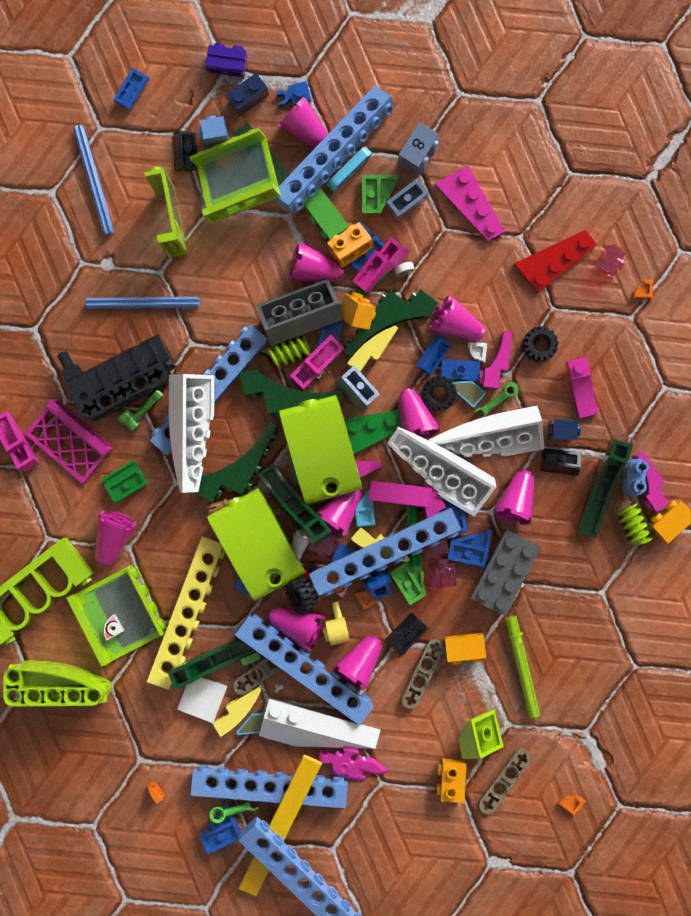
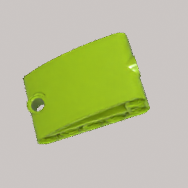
[279,395,363,504]
[207,488,306,601]
[3,660,113,706]

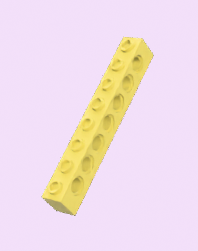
[147,536,226,690]

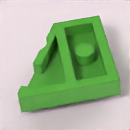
[362,175,399,215]
[389,555,426,606]

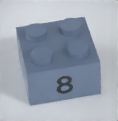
[397,122,439,177]

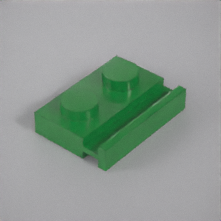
[101,460,149,504]

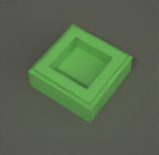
[240,652,262,666]

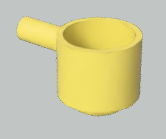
[323,602,350,646]

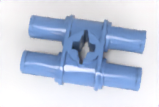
[621,459,649,496]

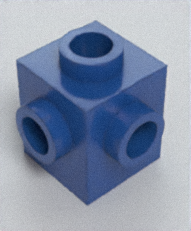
[363,569,392,601]

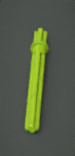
[505,616,540,718]

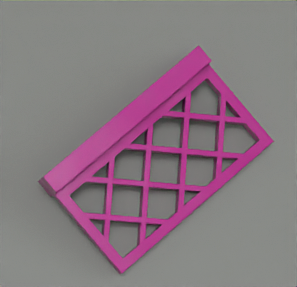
[25,399,114,484]

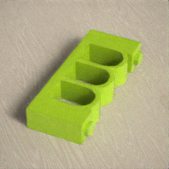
[0,537,95,646]

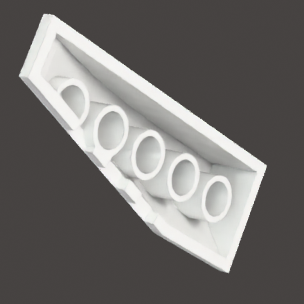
[169,374,214,493]
[428,406,545,457]
[387,427,496,517]
[259,698,380,749]

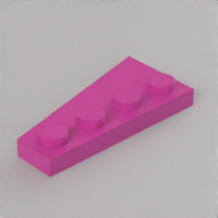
[434,166,505,242]

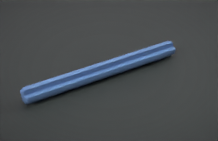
[73,125,114,235]
[85,297,200,309]

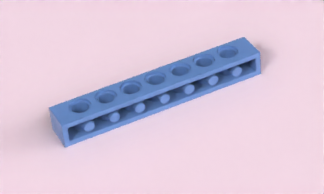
[275,85,395,215]
[150,325,269,456]
[309,508,461,597]
[234,614,374,725]
[191,766,348,808]
[238,817,362,916]

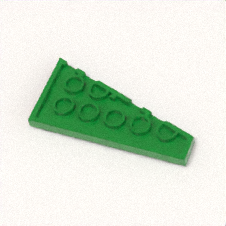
[290,410,401,485]

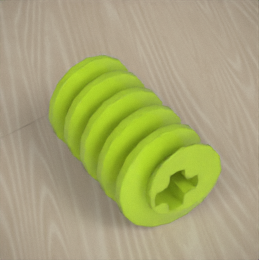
[268,334,310,369]
[616,503,653,546]

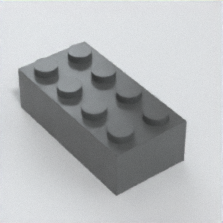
[256,279,343,346]
[468,529,541,616]

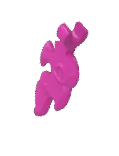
[318,747,388,781]

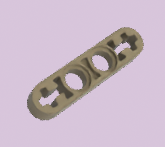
[402,638,444,709]
[233,645,297,695]
[478,748,531,814]

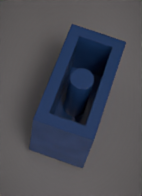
[226,73,269,117]
[547,419,581,441]

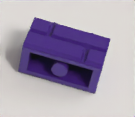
[206,43,248,78]

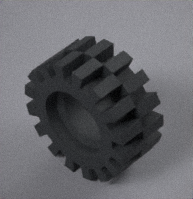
[522,326,559,362]
[421,375,457,411]
[285,576,319,615]

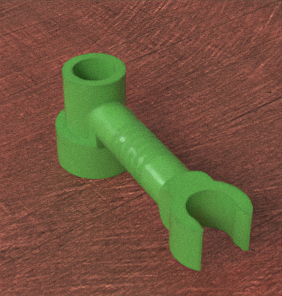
[474,382,519,418]
[117,390,163,432]
[209,800,259,824]

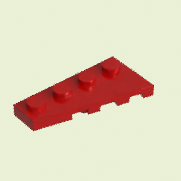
[514,230,597,293]

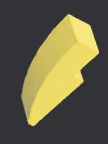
[347,326,398,372]
[351,527,410,562]
[213,684,262,737]

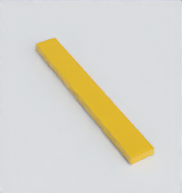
[239,754,322,896]

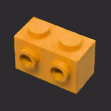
[327,222,374,268]
[340,292,376,330]
[648,499,691,544]
[444,633,486,665]
[436,758,466,803]

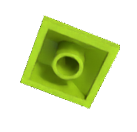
[458,709,503,759]

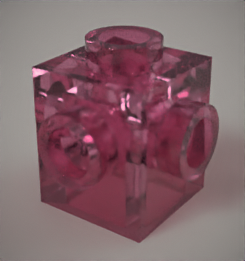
[428,559,456,587]

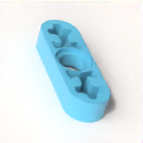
[327,146,372,192]

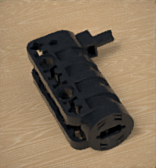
[57,333,177,421]

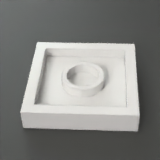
[177,677,227,723]

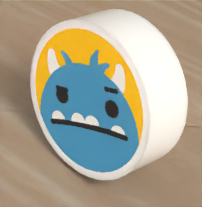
[395,262,415,276]

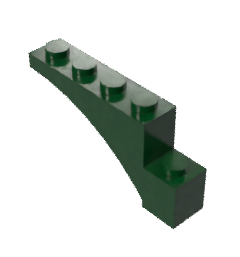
[344,289,439,358]
[239,369,343,418]
[195,422,279,501]
[576,439,633,538]
[257,464,331,547]
[167,629,264,690]

